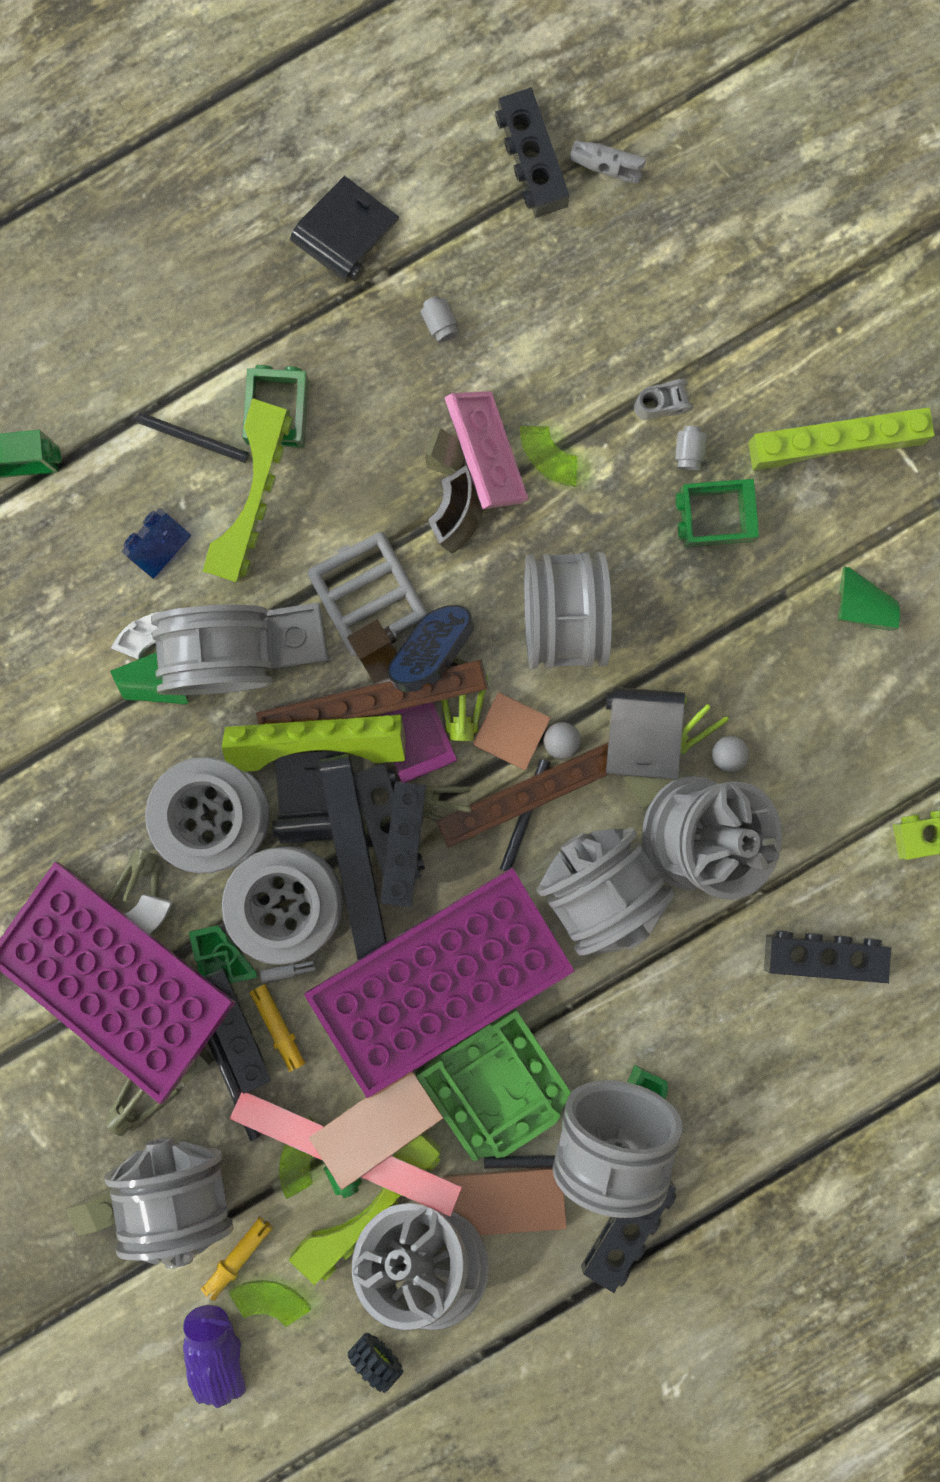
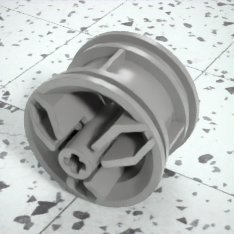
[642,776,782,900]
[536,827,675,955]
[104,1137,234,1268]
[352,1203,489,1330]

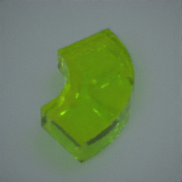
[519,426,577,487]
[279,1116,314,1200]
[228,1280,312,1327]

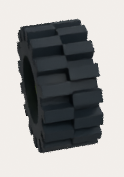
[347,1333,404,1393]

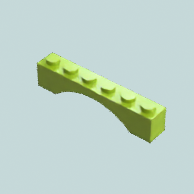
[202,398,293,582]
[748,407,935,471]
[221,715,406,772]
[288,1132,441,1286]

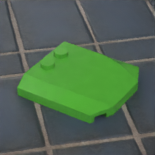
[415,1008,571,1161]

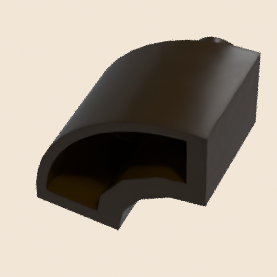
[428,465,483,554]
[347,619,397,684]

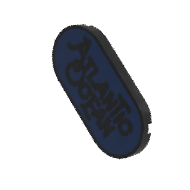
[387,605,474,692]

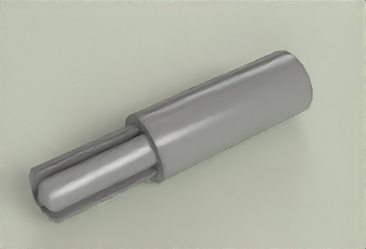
[260,961,316,984]

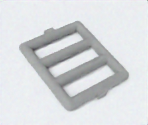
[308,532,427,656]

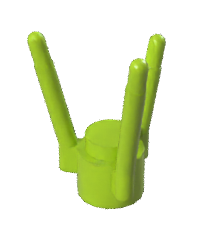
[441,674,488,741]
[680,697,729,755]

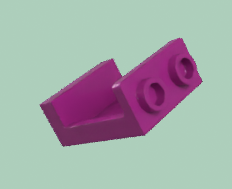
[380,702,457,783]

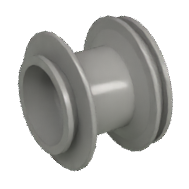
[145,757,270,874]
[222,846,344,965]

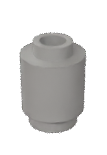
[420,296,459,343]
[675,426,707,471]

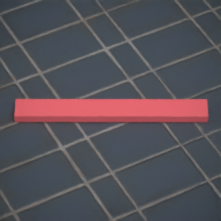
[230,1092,462,1217]

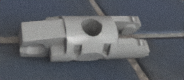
[570,140,646,184]

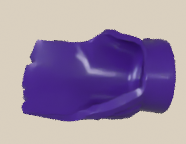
[183,1305,246,1408]

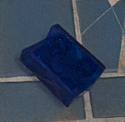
[122,508,192,579]

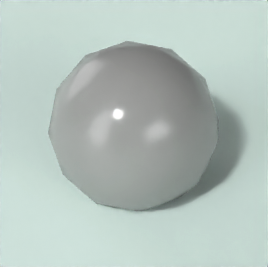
[544,722,581,759]
[712,736,749,773]

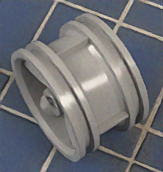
[524,552,612,669]
[151,604,273,695]
[553,1080,683,1218]

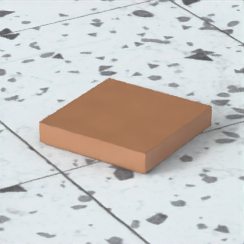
[473,692,551,771]

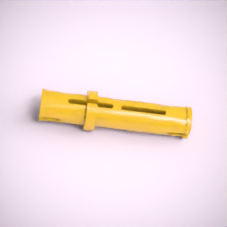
[249,984,306,1072]
[201,1216,273,1301]

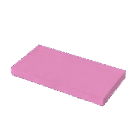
[445,391,529,509]

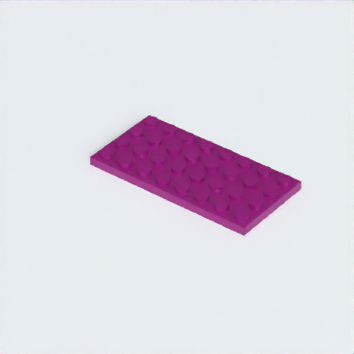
[0,862,236,1104]
[304,867,575,1098]

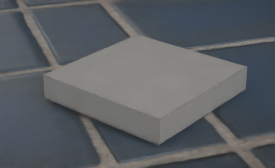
[262,602,329,670]

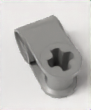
[634,379,693,420]

